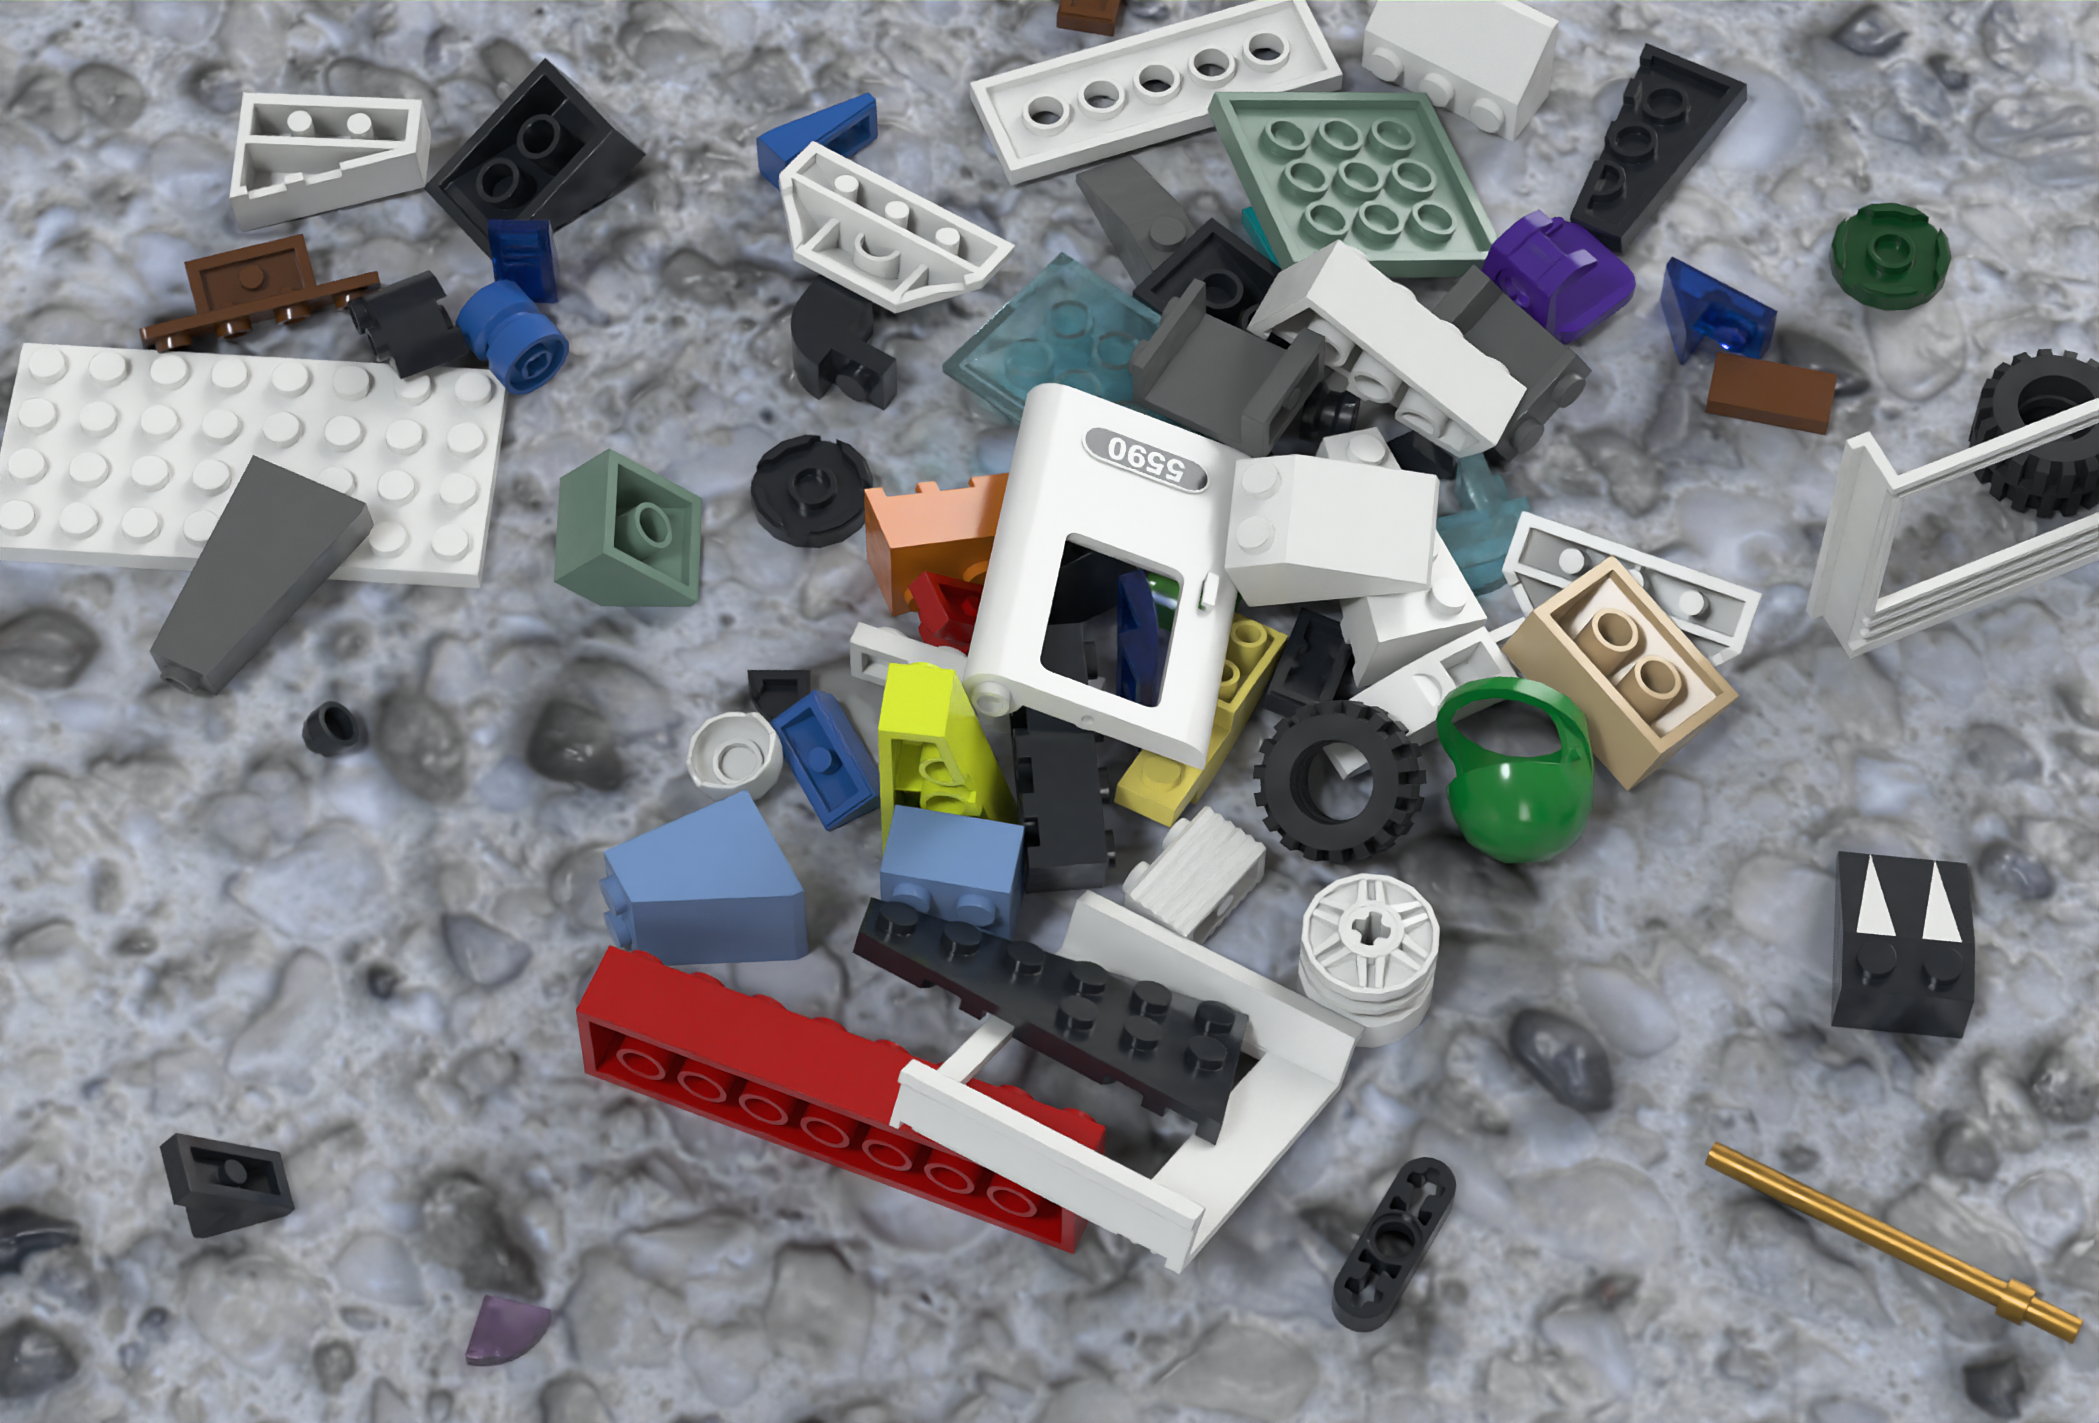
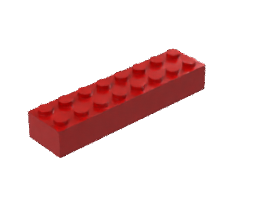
[576,945,1106,1254]

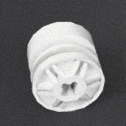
[1296,873,1440,1048]

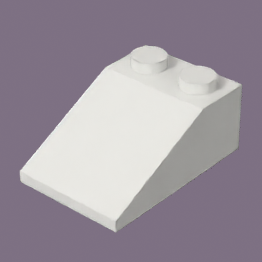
[1224,454,1440,607]

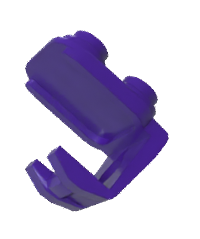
[1481,209,1636,345]

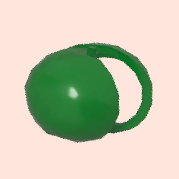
[1436,677,1595,863]

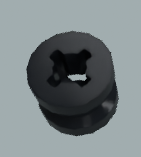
[1298,381,1361,442]

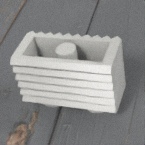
[1122,806,1266,945]

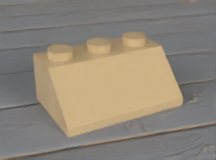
[1501,554,1740,791]

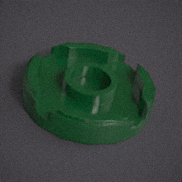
[1829,203,1951,311]

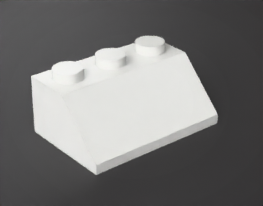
[1362,0,1559,142]

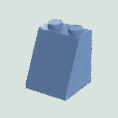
[599,789,808,966]

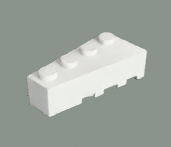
[1246,239,1527,461]
[1315,427,1487,688]

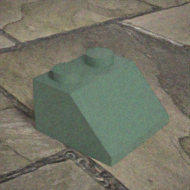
[554,448,702,607]

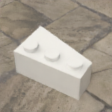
[229,92,431,232]

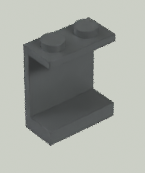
[1431,264,1592,462]
[1128,278,1325,458]

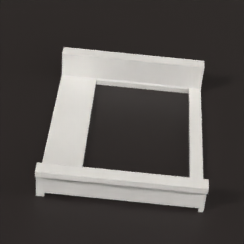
[1806,398,2099,659]
[889,890,1365,1274]

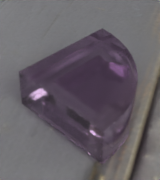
[465,1295,552,1367]

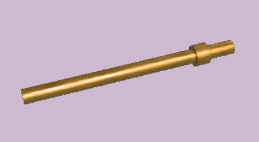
[1705,1141,2084,1344]

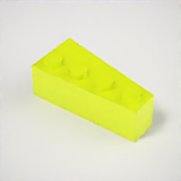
[878,662,1019,855]

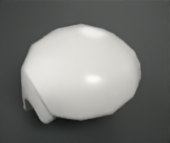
[685,712,783,802]

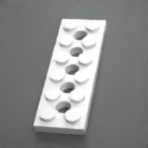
[970,0,1343,185]

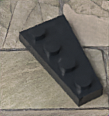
[1570,43,1747,254]

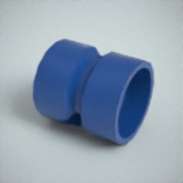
[455,279,569,395]

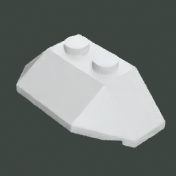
[779,141,1015,313]
[1502,511,1763,667]

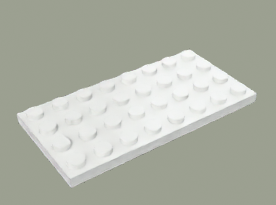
[0,343,509,588]

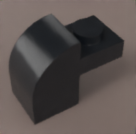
[791,274,897,411]

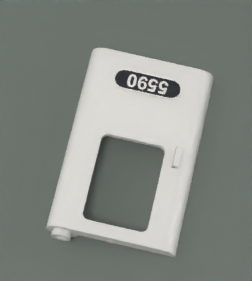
[962,383,1252,770]

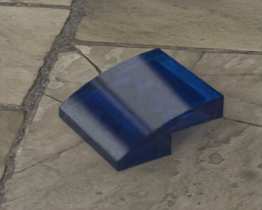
[1116,569,1159,753]

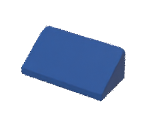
[769,689,881,832]

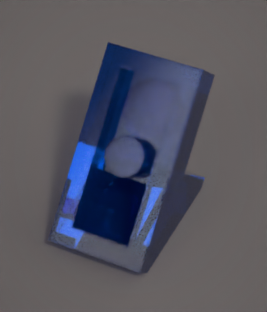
[1660,256,1778,366]

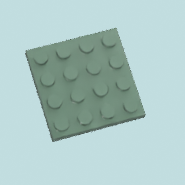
[1207,92,1498,278]

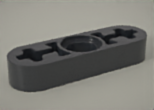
[1332,1157,1456,1332]

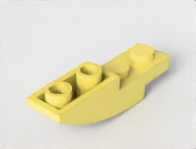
[1114,612,1288,828]

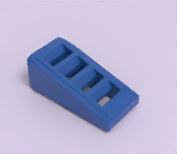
[756,92,878,191]

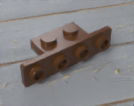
[139,233,381,353]

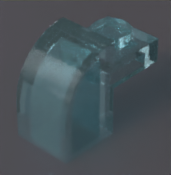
[1436,453,1530,597]

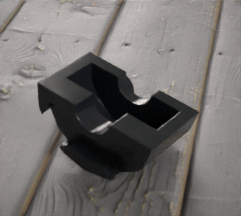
[347,270,469,379]

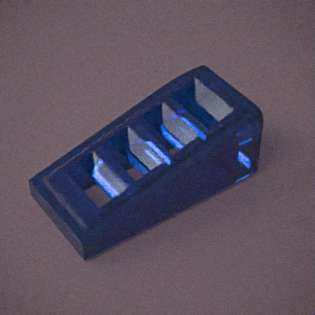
[488,219,560,303]

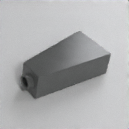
[150,455,374,696]

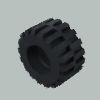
[1968,349,2099,517]
[1253,700,1427,863]

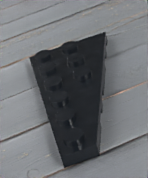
[852,897,1249,1145]

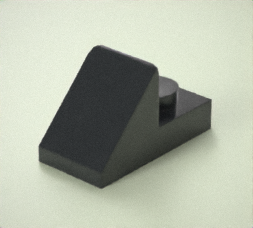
[159,1133,295,1238]

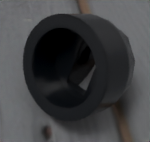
[302,701,359,757]

